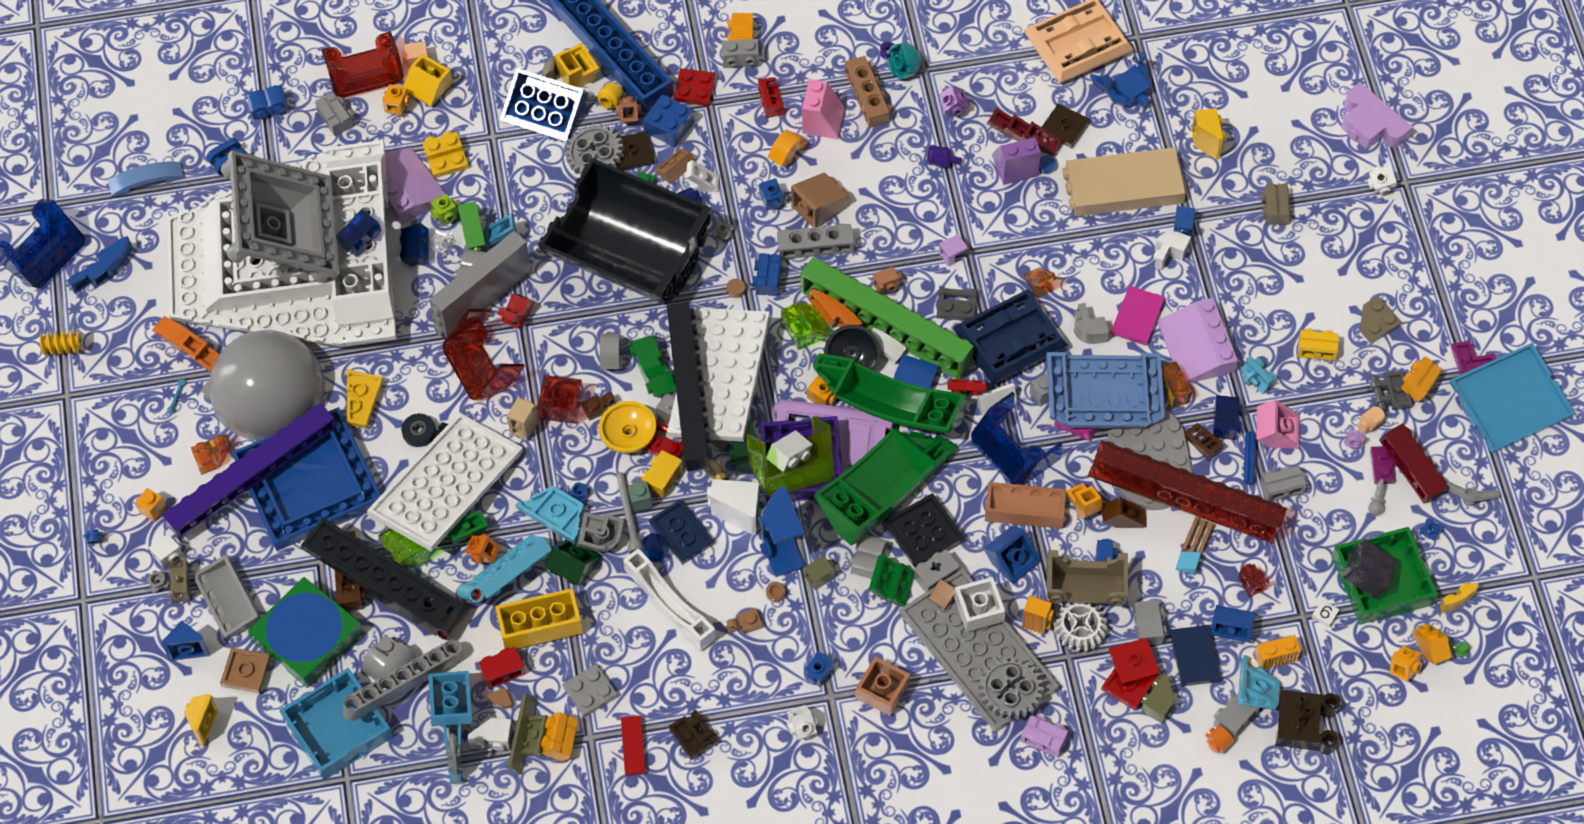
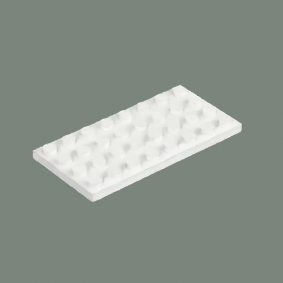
[667,307,770,442]
[367,413,523,552]

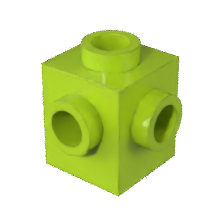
[430,194,458,227]

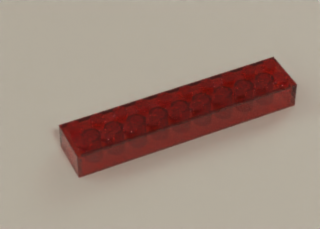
[1088,440,1287,544]

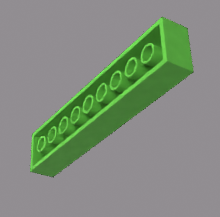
[800,257,973,379]

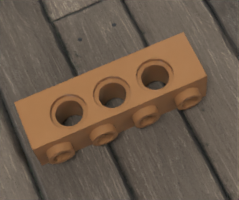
[845,56,892,128]

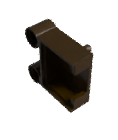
[1275,690,1340,755]

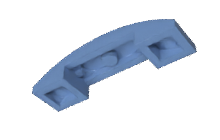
[108,162,184,198]

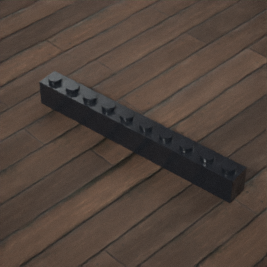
[666,302,713,472]

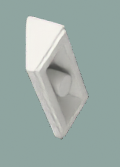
[977,383,1017,416]

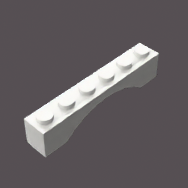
[623,548,716,651]

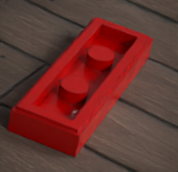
[621,716,645,776]

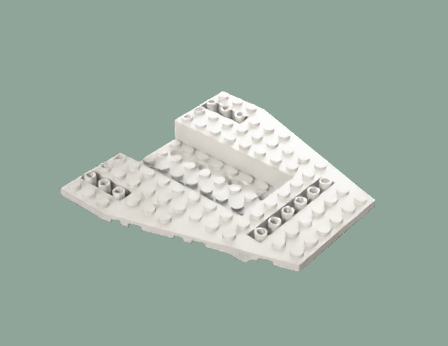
[167,140,397,347]

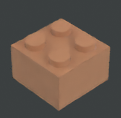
[855,656,910,716]

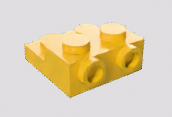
[422,131,469,179]

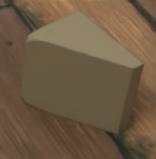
[542,56,557,80]

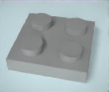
[562,664,618,718]

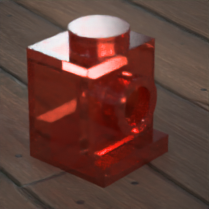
[1238,564,1269,597]

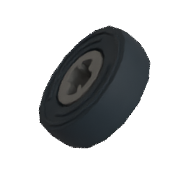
[401,413,436,447]

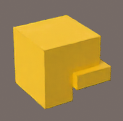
[555,43,600,88]

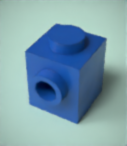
[759,178,784,211]

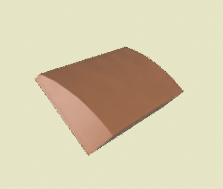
[985,482,1066,529]

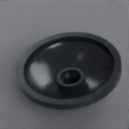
[824,325,881,371]

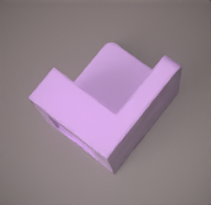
[939,234,967,267]

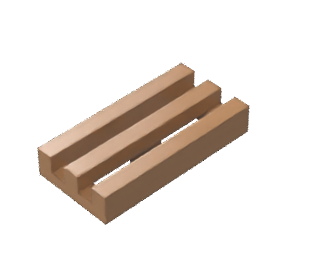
[1181,516,1214,556]

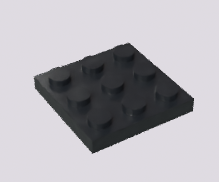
[883,493,965,568]

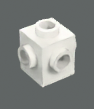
[1367,165,1397,194]
[787,705,818,740]

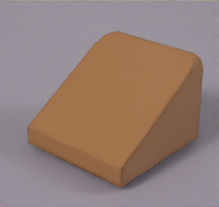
[928,579,955,610]

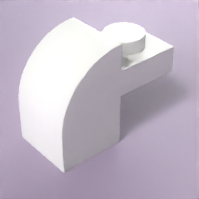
[1153,231,1191,270]

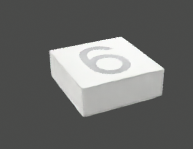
[1312,600,1340,627]

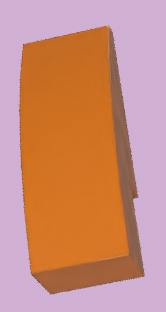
[807,289,862,328]

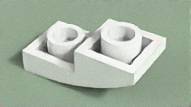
[871,328,906,363]

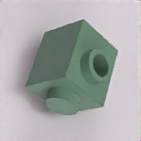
[628,481,652,513]

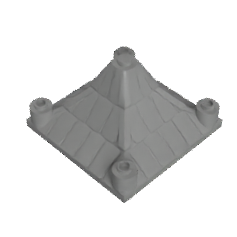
[221,150,339,283]

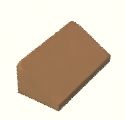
[654,148,696,184]

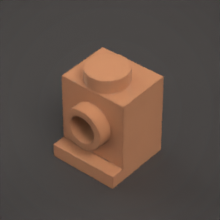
[873,266,903,295]

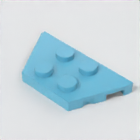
[515,485,585,544]
[1238,655,1280,710]

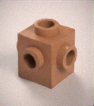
[616,97,642,124]

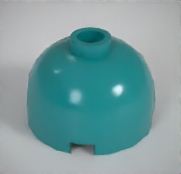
[888,43,922,80]

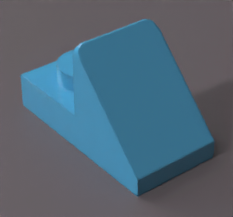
[484,213,515,246]

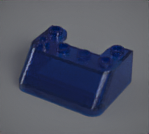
[0,199,85,288]

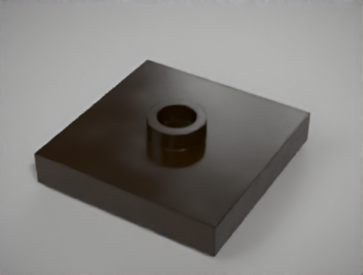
[1042,104,1090,148]
[617,131,655,171]

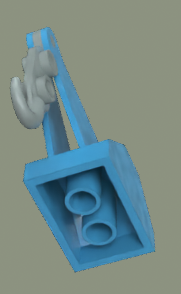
[428,671,472,784]

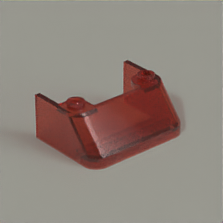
[443,309,525,400]

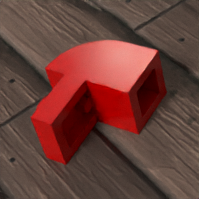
[497,294,535,329]

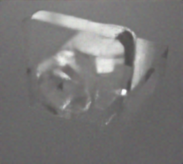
[426,230,456,255]

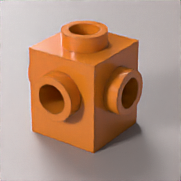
[465,534,500,564]

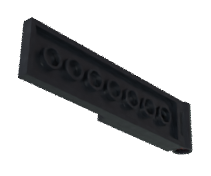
[300,517,470,640]

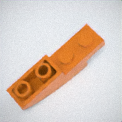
[152,316,219,373]

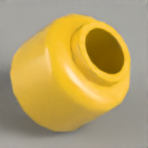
[597,82,624,109]

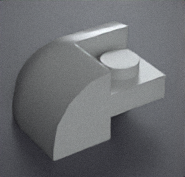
[576,512,624,552]
[362,635,417,681]

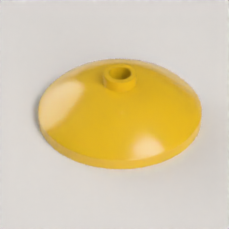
[599,401,656,453]

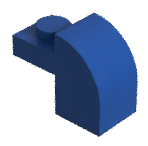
[1173,206,1195,237]

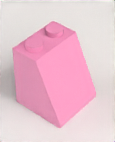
[802,79,845,139]

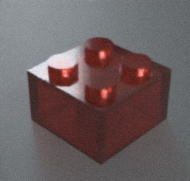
[537,375,583,424]

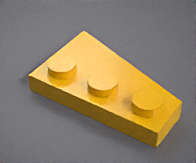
[346,369,384,429]

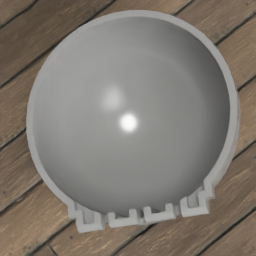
[201,330,325,441]

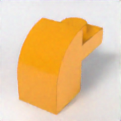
[768,129,808,166]
[1066,483,1102,519]

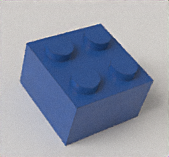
[643,94,694,148]

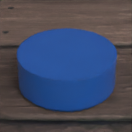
[1039,155,1056,174]

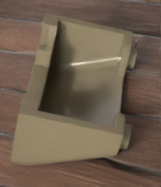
[1046,550,1128,606]

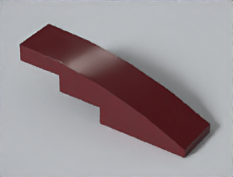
[986,108,1062,156]

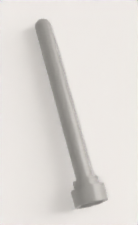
[617,472,644,555]

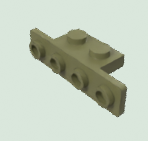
[508,693,548,775]

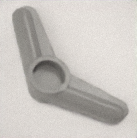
[1446,481,1500,505]

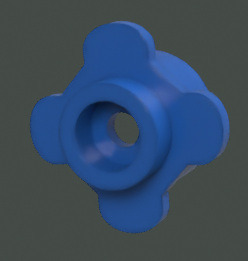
[568,482,591,503]
[1420,518,1443,540]
[83,529,104,544]

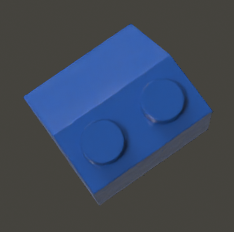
[983,526,1041,584]

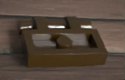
[668,710,719,760]

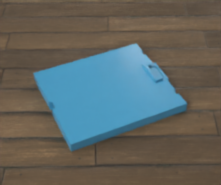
[1449,342,1575,453]

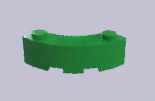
[628,334,676,397]

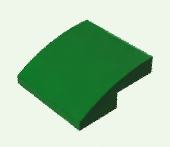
[868,554,914,607]

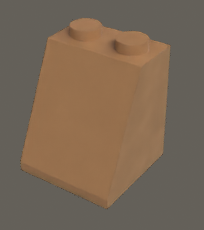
[791,172,849,228]

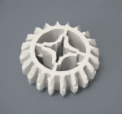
[1053,602,1107,653]

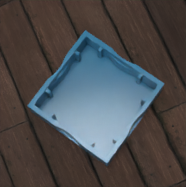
[279,667,393,781]

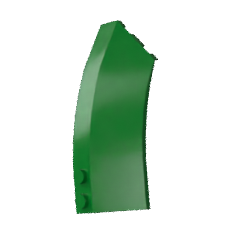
[813,353,967,433]
[814,428,957,546]

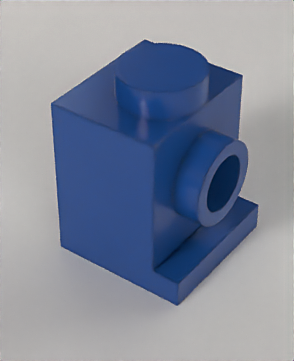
[1096,539,1117,562]
[804,651,834,687]

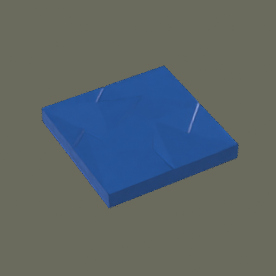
[232,407,381,552]

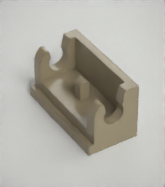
[169,556,191,603]

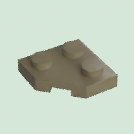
[1359,296,1402,344]

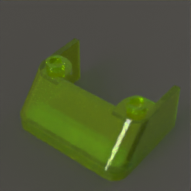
[747,416,834,496]

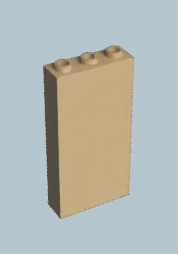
[1062,147,1186,216]

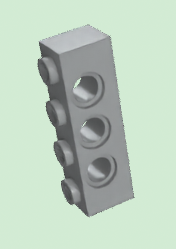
[777,224,854,260]

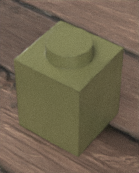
[804,555,835,591]

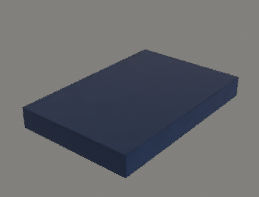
[648,500,714,565]
[1169,625,1221,687]

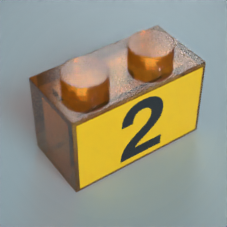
[1161,361,1192,409]

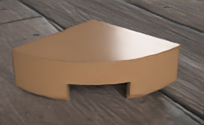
[487,688,513,709]

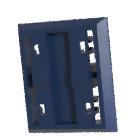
[953,289,1069,385]

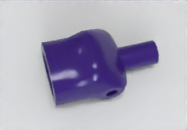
[927,145,962,168]

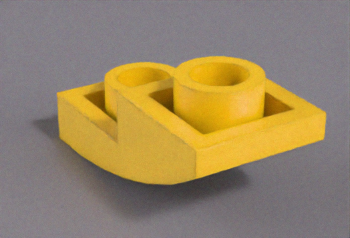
[1440,582,1479,614]

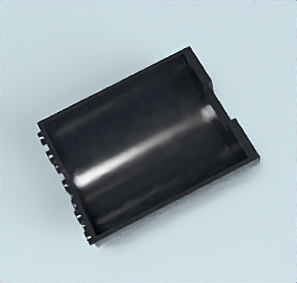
[538,158,712,304]

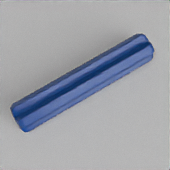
[1244,431,1256,485]

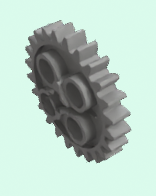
[565,123,625,175]
[978,656,1044,720]

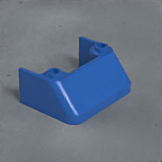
[758,486,805,578]

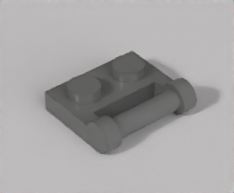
[936,286,977,321]

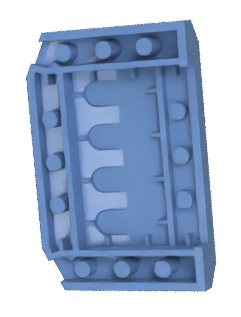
[1046,352,1165,428]

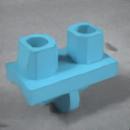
[1240,356,1276,394]

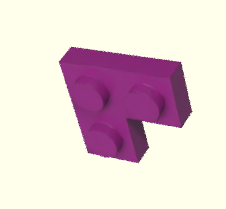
[1451,341,1496,375]
[1370,446,1397,484]

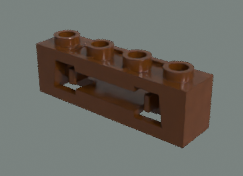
[334,531,366,611]

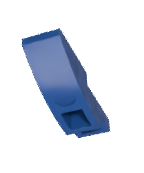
[67,236,133,294]

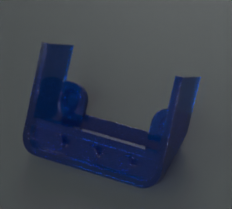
[971,391,1063,485]

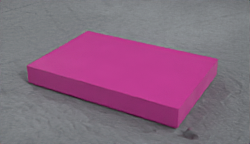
[1111,286,1165,346]

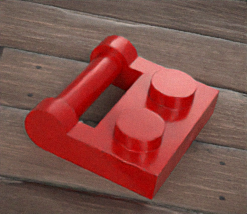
[642,419,683,459]

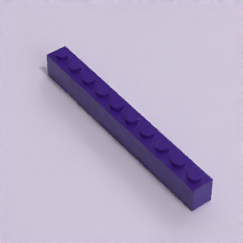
[162,403,337,539]

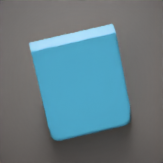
[1175,552,1201,575]

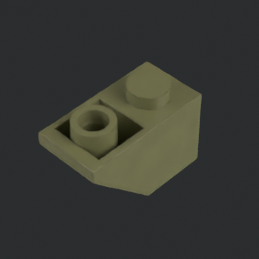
[1141,673,1175,724]

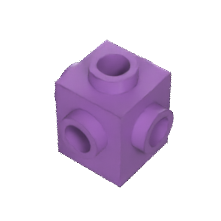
[939,85,969,117]

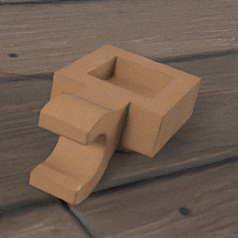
[726,608,763,634]

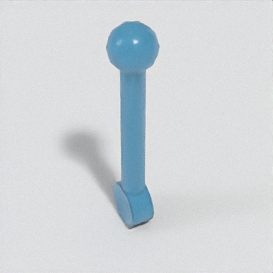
[167,379,186,414]

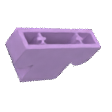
[1341,82,1413,149]

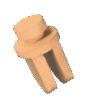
[1357,406,1385,432]

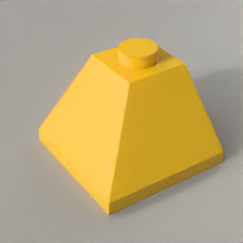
[184,694,218,747]

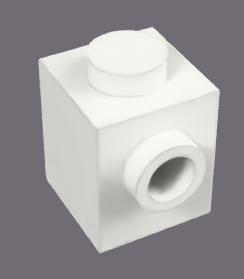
[149,534,183,569]

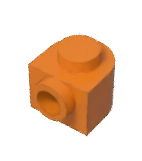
[1205,725,1234,753]

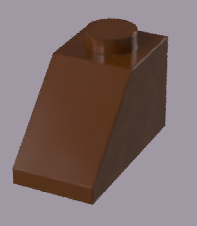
[1102,497,1146,528]

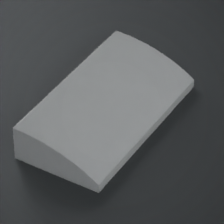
[192,554,261,639]

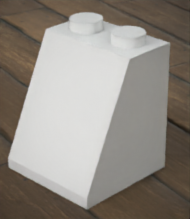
[707,479,760,535]

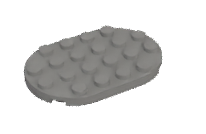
[1107,409,1191,510]

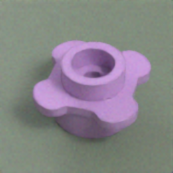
[1344,430,1365,449]

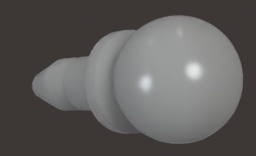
[1368,479,1385,516]

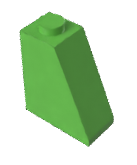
[458,201,485,251]

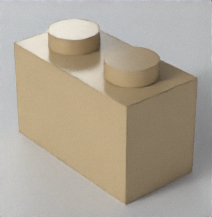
[507,398,538,441]

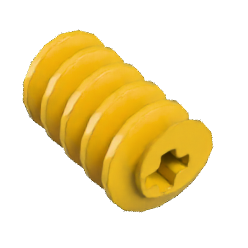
[40,329,82,356]

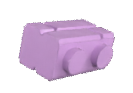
[1021,715,1068,758]

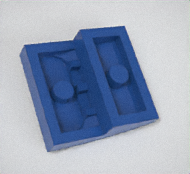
[893,354,939,389]

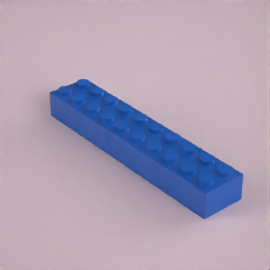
[544,0,674,112]

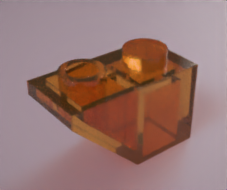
[191,434,231,475]

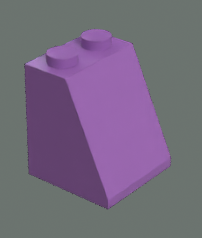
[992,137,1041,185]

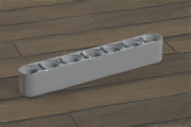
[342,640,462,721]

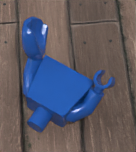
[1090,52,1152,109]

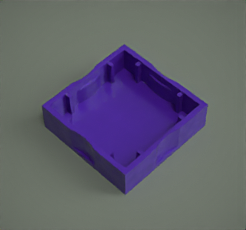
[760,416,843,503]

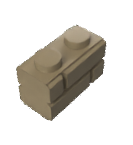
[1261,184,1290,225]

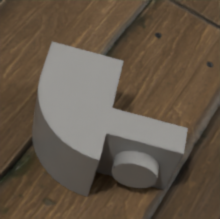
[1074,303,1109,344]
[600,332,621,369]

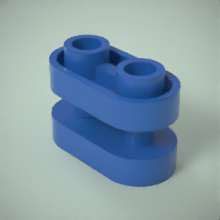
[206,138,249,176]

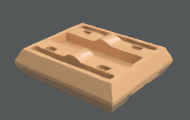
[1024,0,1133,84]

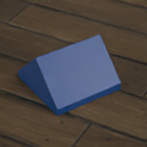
[162,620,209,661]

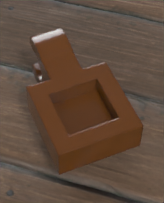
[580,392,616,421]

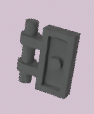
[1370,371,1412,412]

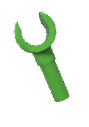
[1449,642,1470,657]

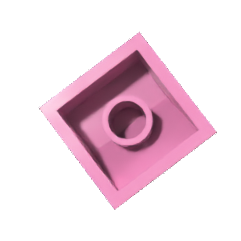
[1256,399,1299,449]

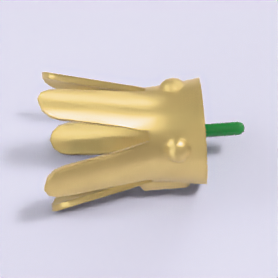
[703,459,730,480]

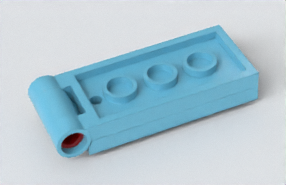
[457,535,552,602]

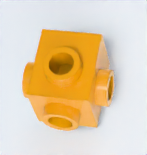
[382,84,410,116]
[1390,646,1422,682]

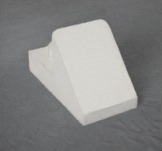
[686,160,719,192]

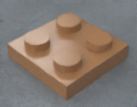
[220,647,271,694]

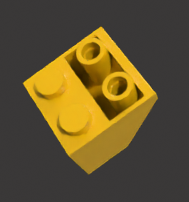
[403,54,453,107]
[1191,108,1225,159]

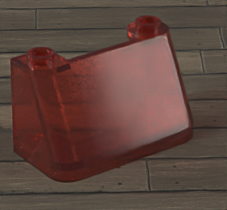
[321,31,404,98]

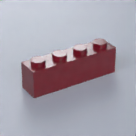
[1379,423,1448,504]

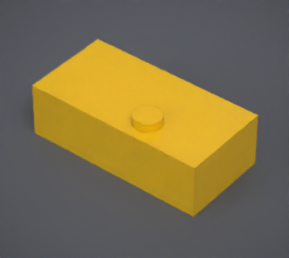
[495,588,583,649]

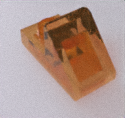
[1023,267,1057,297]

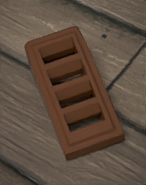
[1184,423,1224,461]

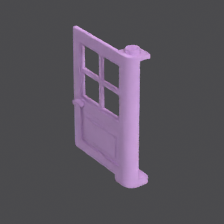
[774,399,893,473]

